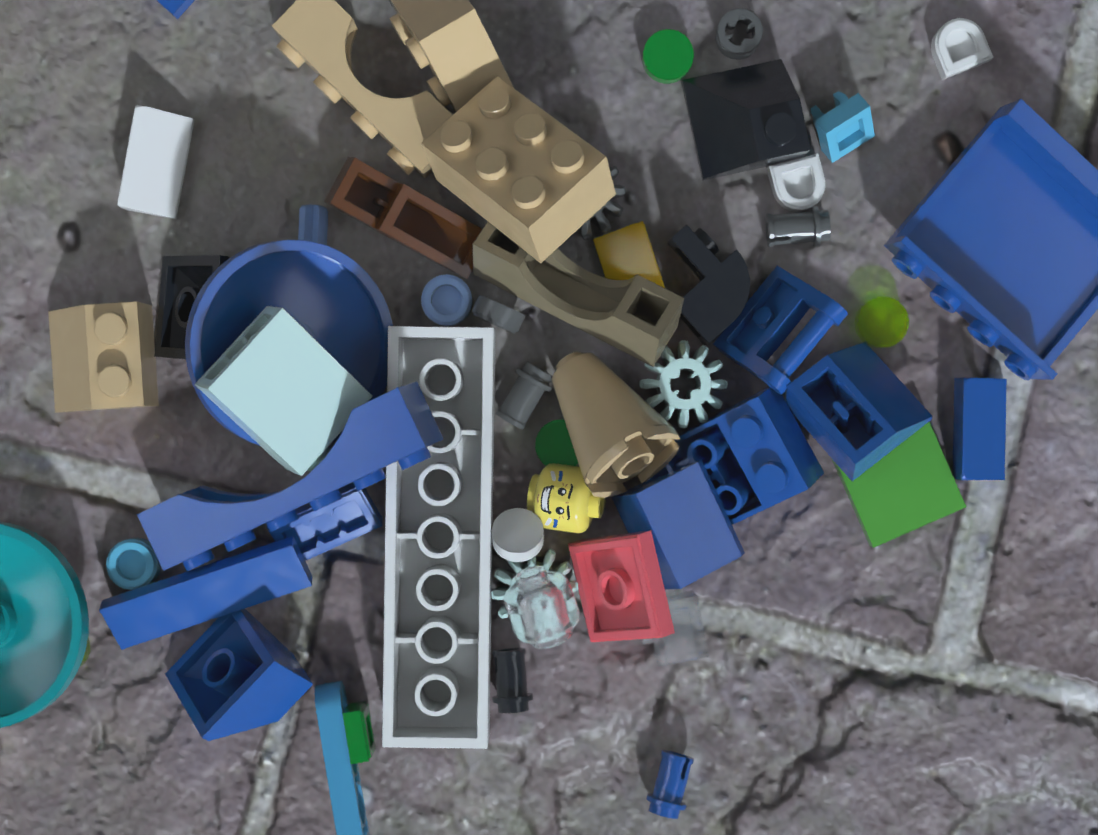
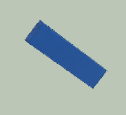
[99,536,313,650]

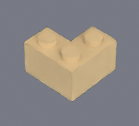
[389,0,514,112]

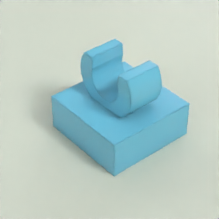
[811,91,875,163]

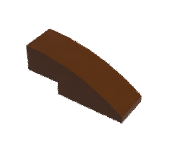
[324,157,483,279]

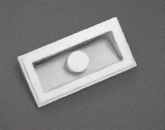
[118,105,194,219]

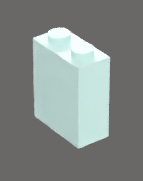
[194,306,372,476]

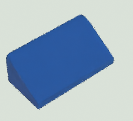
[952,377,1007,480]

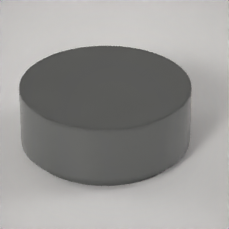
[472,295,525,334]

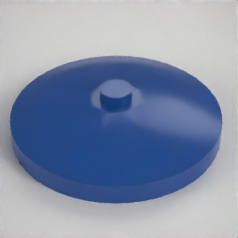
[185,240,393,445]

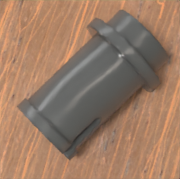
[765,206,831,247]
[496,361,553,430]

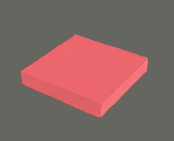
[568,530,675,642]

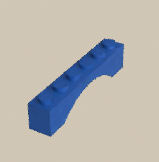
[137,381,444,572]

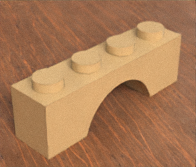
[272,0,452,179]

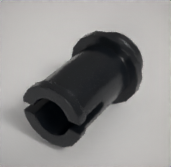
[492,648,533,713]

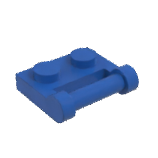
[713,265,848,395]

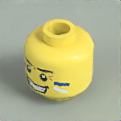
[527,463,605,534]

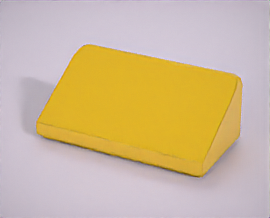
[593,221,665,288]

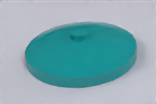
[0,522,89,728]

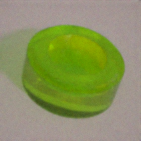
[855,297,909,348]

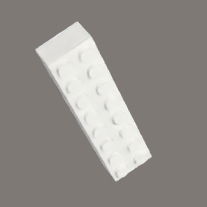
[382,326,495,749]

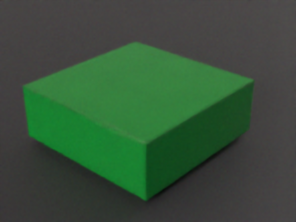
[342,701,376,764]

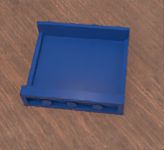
[883,99,1098,381]

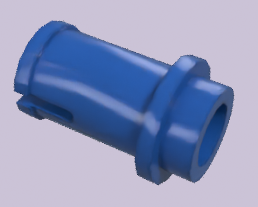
[646,750,694,819]

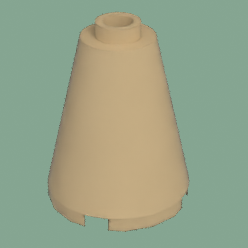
[552,352,680,498]

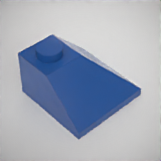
[165,609,313,741]

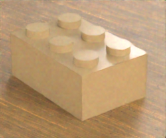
[421,76,616,263]

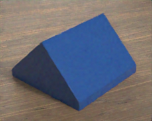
[612,460,745,589]

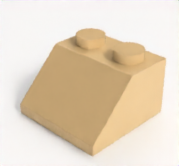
[48,301,159,413]

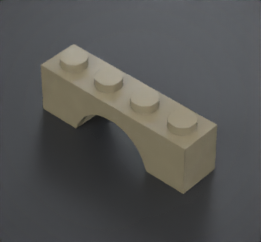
[473,222,684,367]

